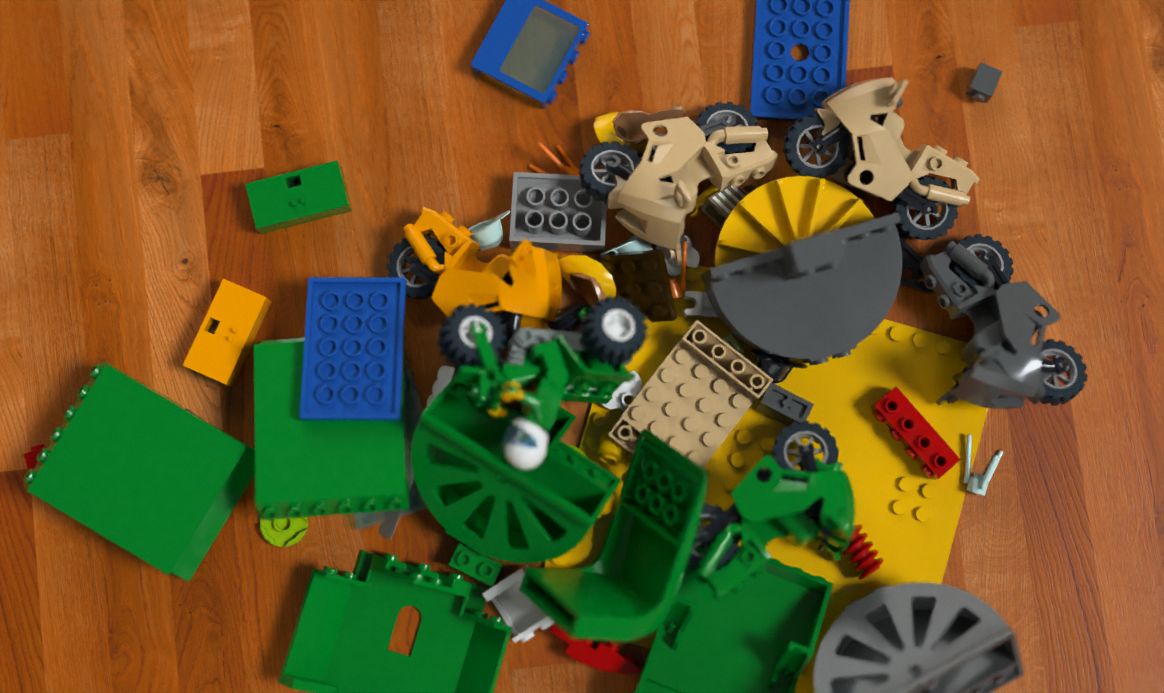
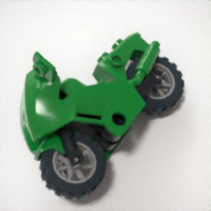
[687,421,855,601]

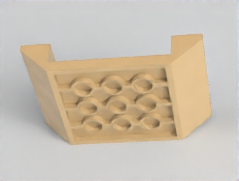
[608,320,773,467]

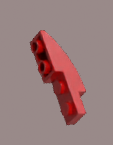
[550,623,642,674]

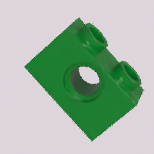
[449,543,505,587]

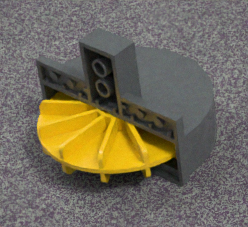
[700,176,902,366]

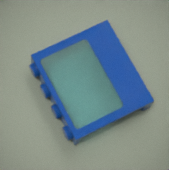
[470,0,590,109]

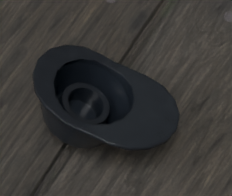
[751,350,807,384]

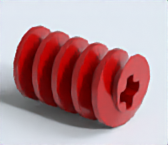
[843,524,884,580]

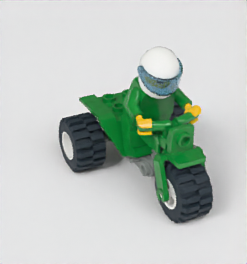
[437,296,648,470]

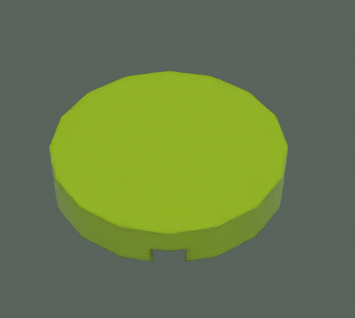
[260,517,308,547]

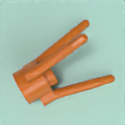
[529,142,580,175]
[669,241,687,299]

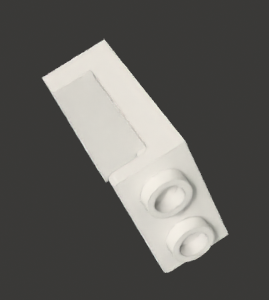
[483,565,555,643]

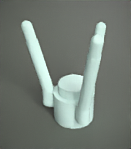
[963,434,1003,496]

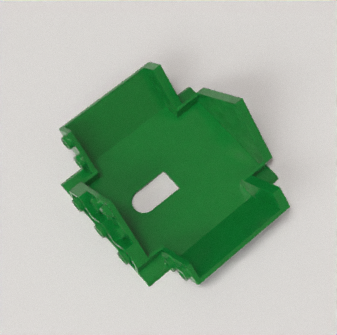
[278,550,512,693]

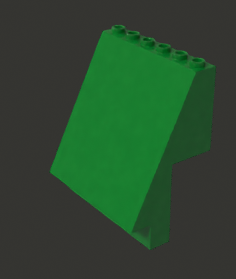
[254,337,410,520]
[23,360,255,582]
[633,530,833,693]

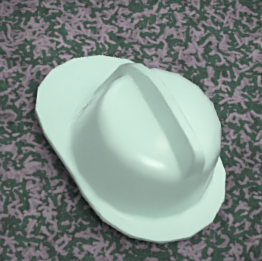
[468,210,511,250]
[600,235,653,255]

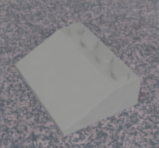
[509,172,607,253]

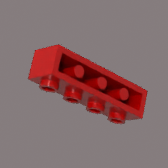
[871,386,961,480]

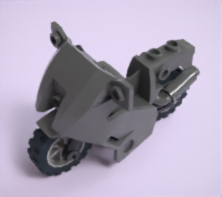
[920,234,1087,409]

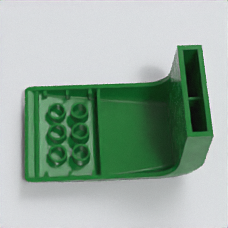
[519,429,707,641]

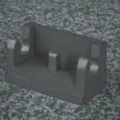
[756,382,814,427]

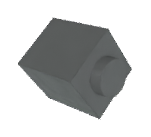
[965,63,1003,103]

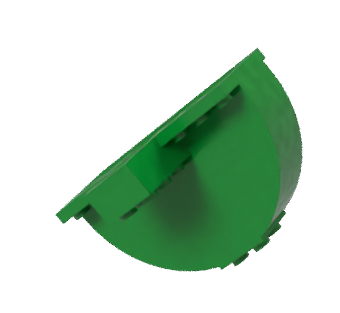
[411,378,622,563]

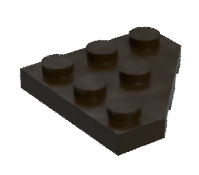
[597,249,677,322]

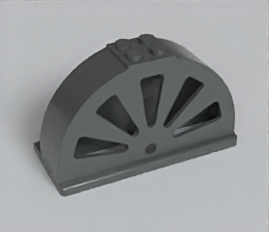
[814,582,1024,693]

